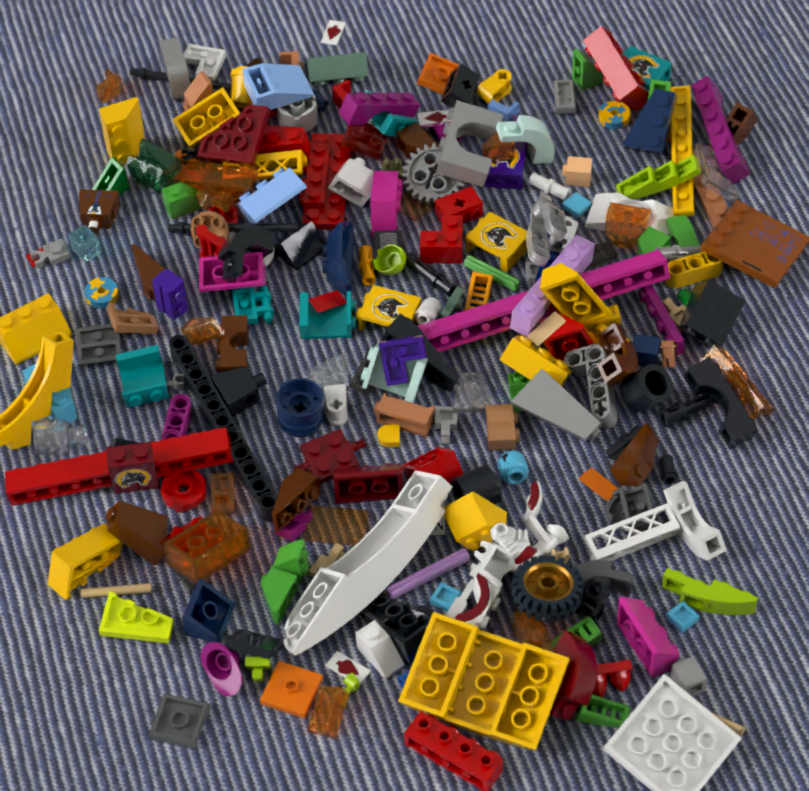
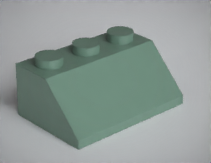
[306,52,369,86]

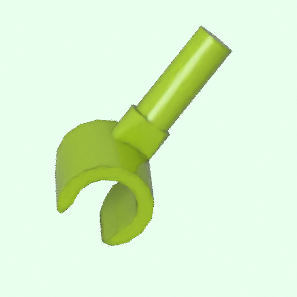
[335,673,360,706]

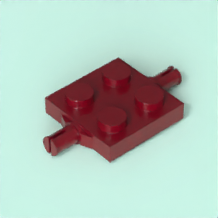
[293,429,366,484]

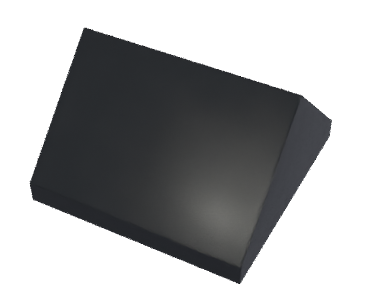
[274,221,326,271]

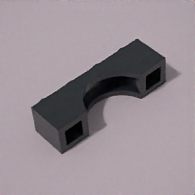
[684,357,757,449]

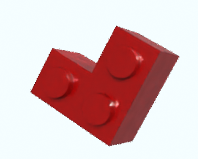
[420,215,463,264]

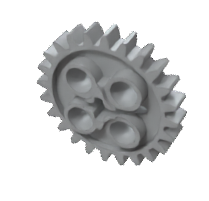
[402,143,468,206]

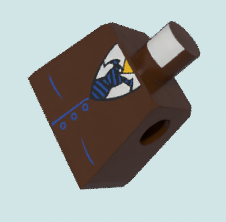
[79,189,121,235]

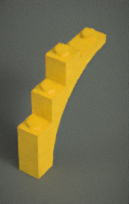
[0,331,74,450]

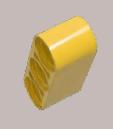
[665,251,724,288]

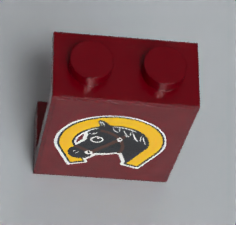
[106,442,159,494]

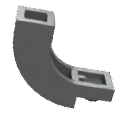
[572,560,633,615]

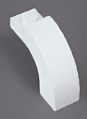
[663,481,727,561]

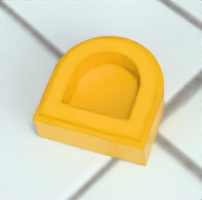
[377,424,400,447]

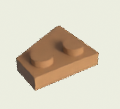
[107,302,158,335]

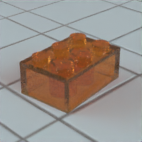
[164,510,251,584]

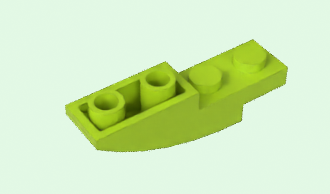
[662,568,758,615]

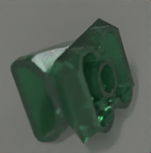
[126,138,183,195]

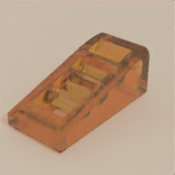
[181,317,225,345]

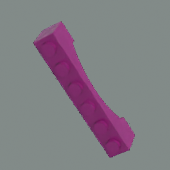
[691,76,750,184]

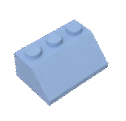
[237,167,307,223]

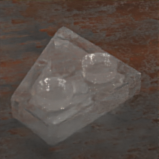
[305,353,350,393]
[452,372,494,413]

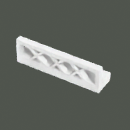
[584,503,680,561]

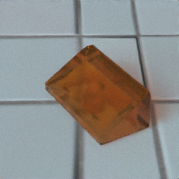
[307,686,349,738]

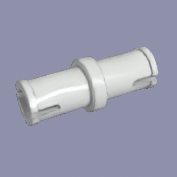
[529,172,571,201]

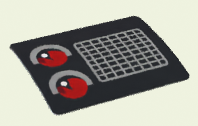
[374,230,403,259]

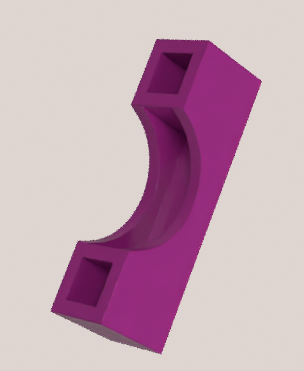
[339,92,420,125]

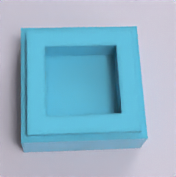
[562,192,591,218]
[430,582,462,612]
[665,601,700,633]

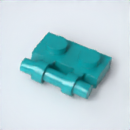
[232,286,274,325]

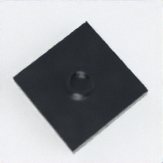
[225,629,284,659]

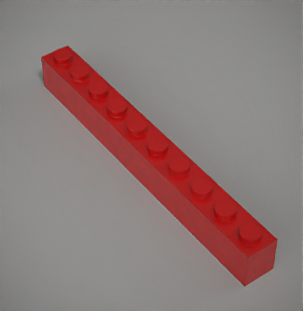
[5,427,233,506]

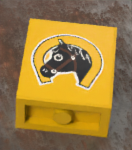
[465,212,527,273]
[356,285,421,331]

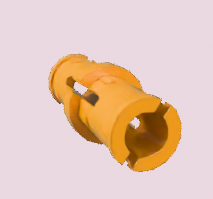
[358,245,376,286]

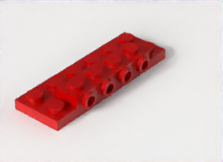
[300,133,353,230]

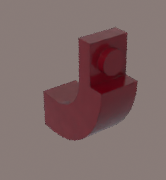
[550,630,597,721]

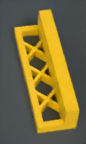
[223,150,307,183]

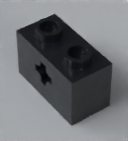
[440,63,480,108]

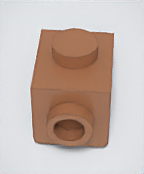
[280,51,304,73]

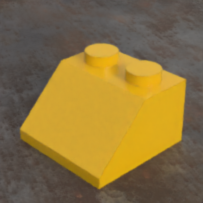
[443,491,507,551]

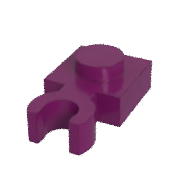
[274,510,313,541]

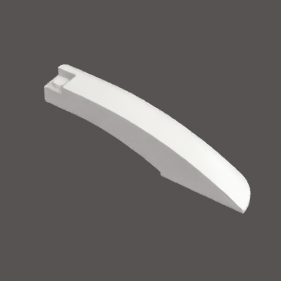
[283,470,452,656]

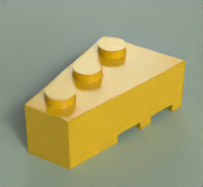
[499,334,572,387]
[48,523,123,600]

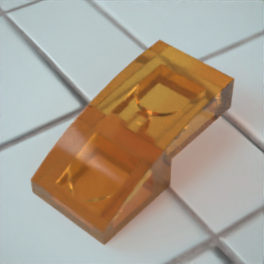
[211,473,235,515]

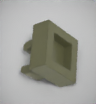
[381,157,403,180]

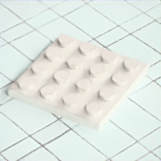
[602,674,742,791]

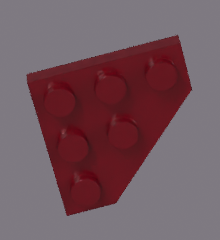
[197,105,271,166]

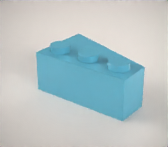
[22,364,78,429]

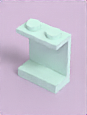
[361,342,428,403]

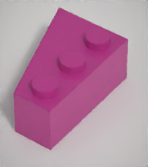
[370,171,403,238]

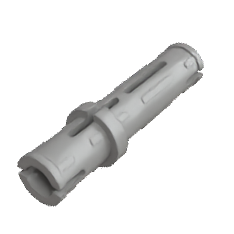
[655,245,703,260]

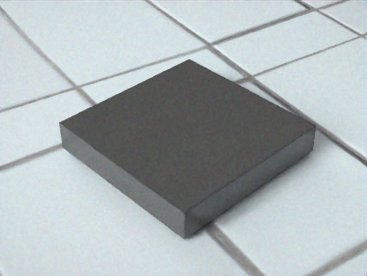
[148,694,210,749]

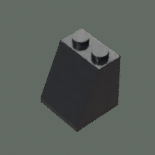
[679,279,746,349]

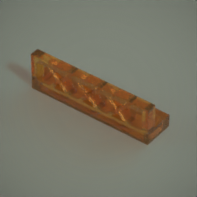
[697,345,775,420]

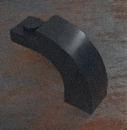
[218,227,275,283]

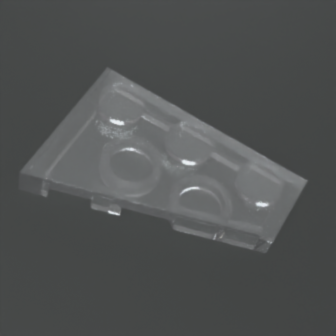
[692,142,739,203]

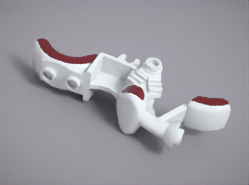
[446,481,569,630]

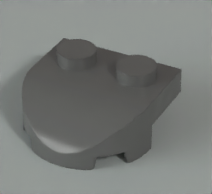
[605,483,658,534]

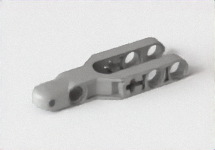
[526,191,567,267]

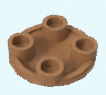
[191,211,230,248]

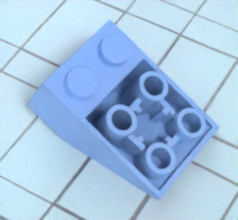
[243,63,314,110]

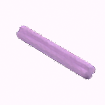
[386,548,470,599]

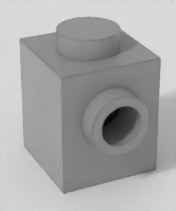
[669,656,707,696]

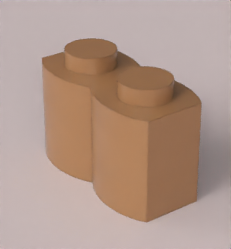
[486,404,520,450]

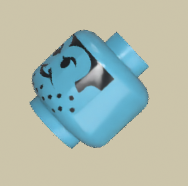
[497,451,529,484]

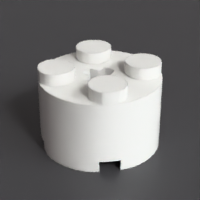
[277,95,318,132]

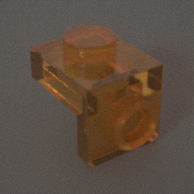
[96,69,122,104]

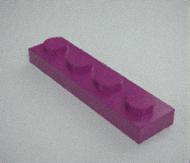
[638,284,684,356]

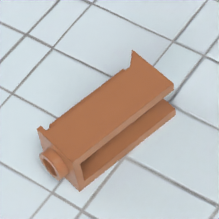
[374,393,435,437]

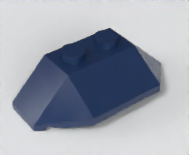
[322,221,354,298]

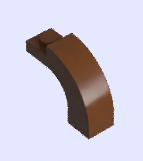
[597,322,638,385]

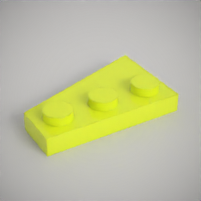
[99,591,174,644]

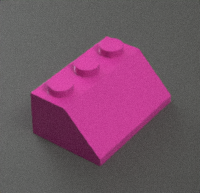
[199,252,266,292]
[617,597,680,679]

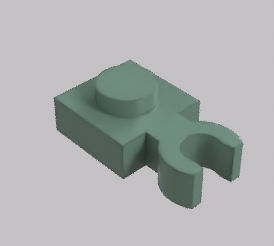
[437,286,464,319]

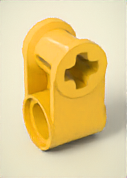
[476,69,512,104]

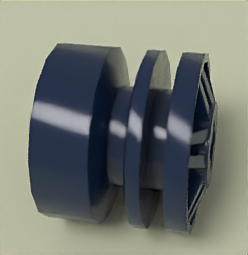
[277,378,323,437]

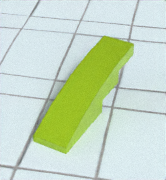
[616,154,701,200]

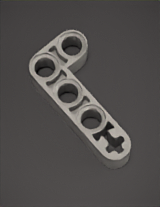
[158,37,190,101]
[564,344,617,429]

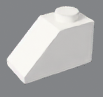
[356,620,405,679]

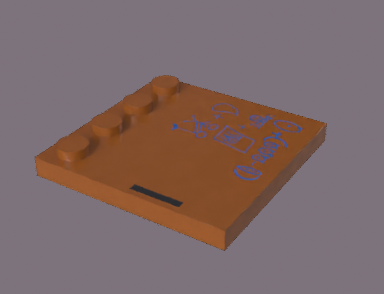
[700,200,809,288]

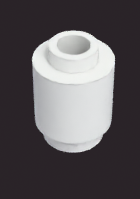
[415,297,441,325]

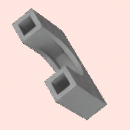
[434,100,503,187]

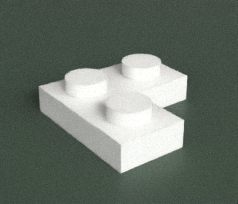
[184,44,226,81]

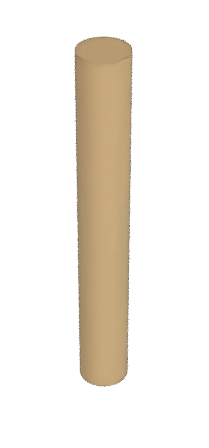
[81,583,152,598]

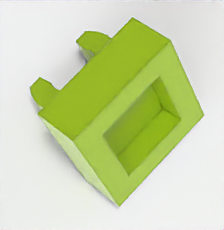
[245,657,271,681]

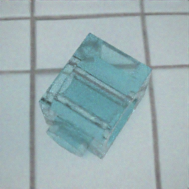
[68,225,102,262]

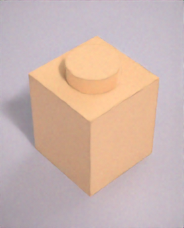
[562,156,592,187]

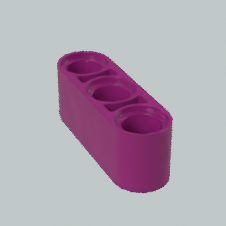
[162,394,193,440]

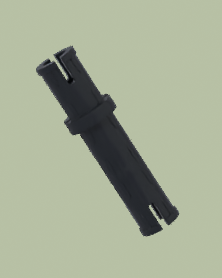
[405,253,457,297]

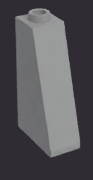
[511,369,601,442]

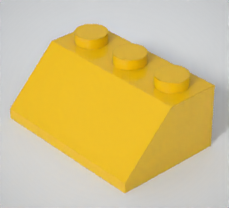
[172,87,240,147]
[99,97,146,165]
[540,263,612,325]
[0,293,73,365]

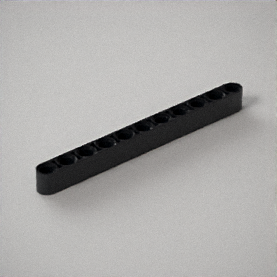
[169,335,278,522]

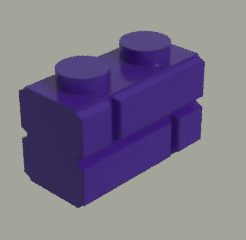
[152,269,188,320]

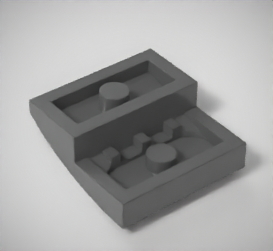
[75,323,122,366]

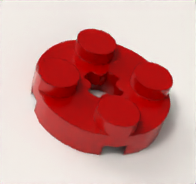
[161,470,207,513]

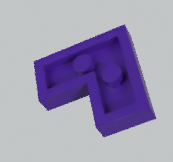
[379,335,427,386]

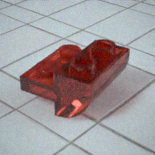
[340,123,387,162]

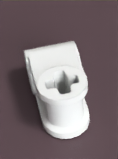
[324,383,348,426]

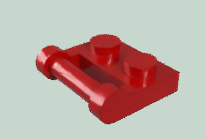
[196,225,227,258]

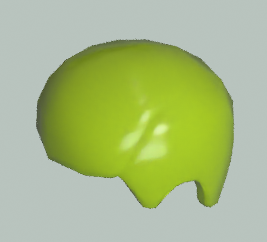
[373,244,407,276]

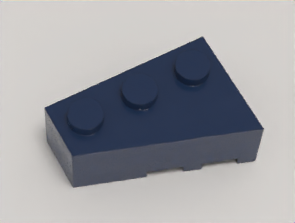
[622,89,677,156]

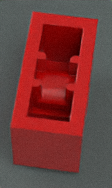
[435,186,483,224]

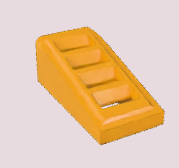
[464,272,493,311]

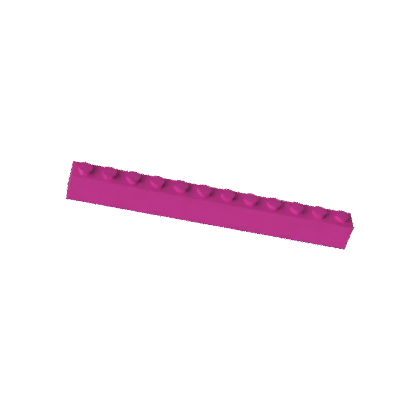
[418,250,670,352]

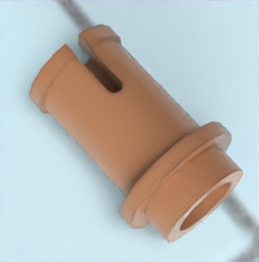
[659,340,677,367]

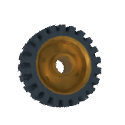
[512,555,583,622]

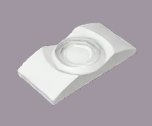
[585,193,673,238]

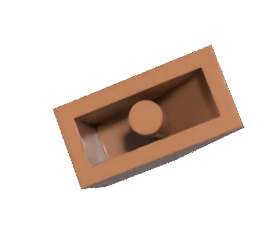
[183,71,213,111]

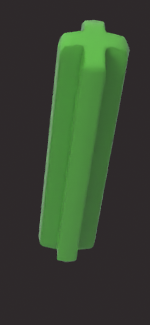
[464,255,520,291]

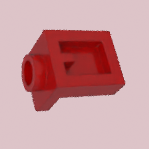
[332,80,351,109]

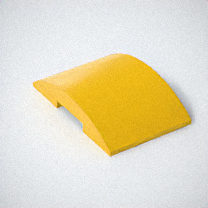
[398,612,570,751]

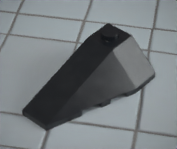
[381,313,459,392]
[358,594,433,664]

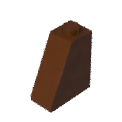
[106,501,168,565]

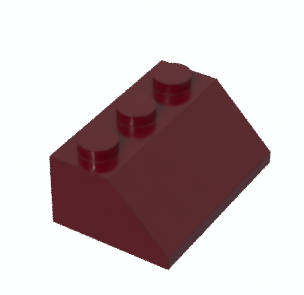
[333,463,403,504]

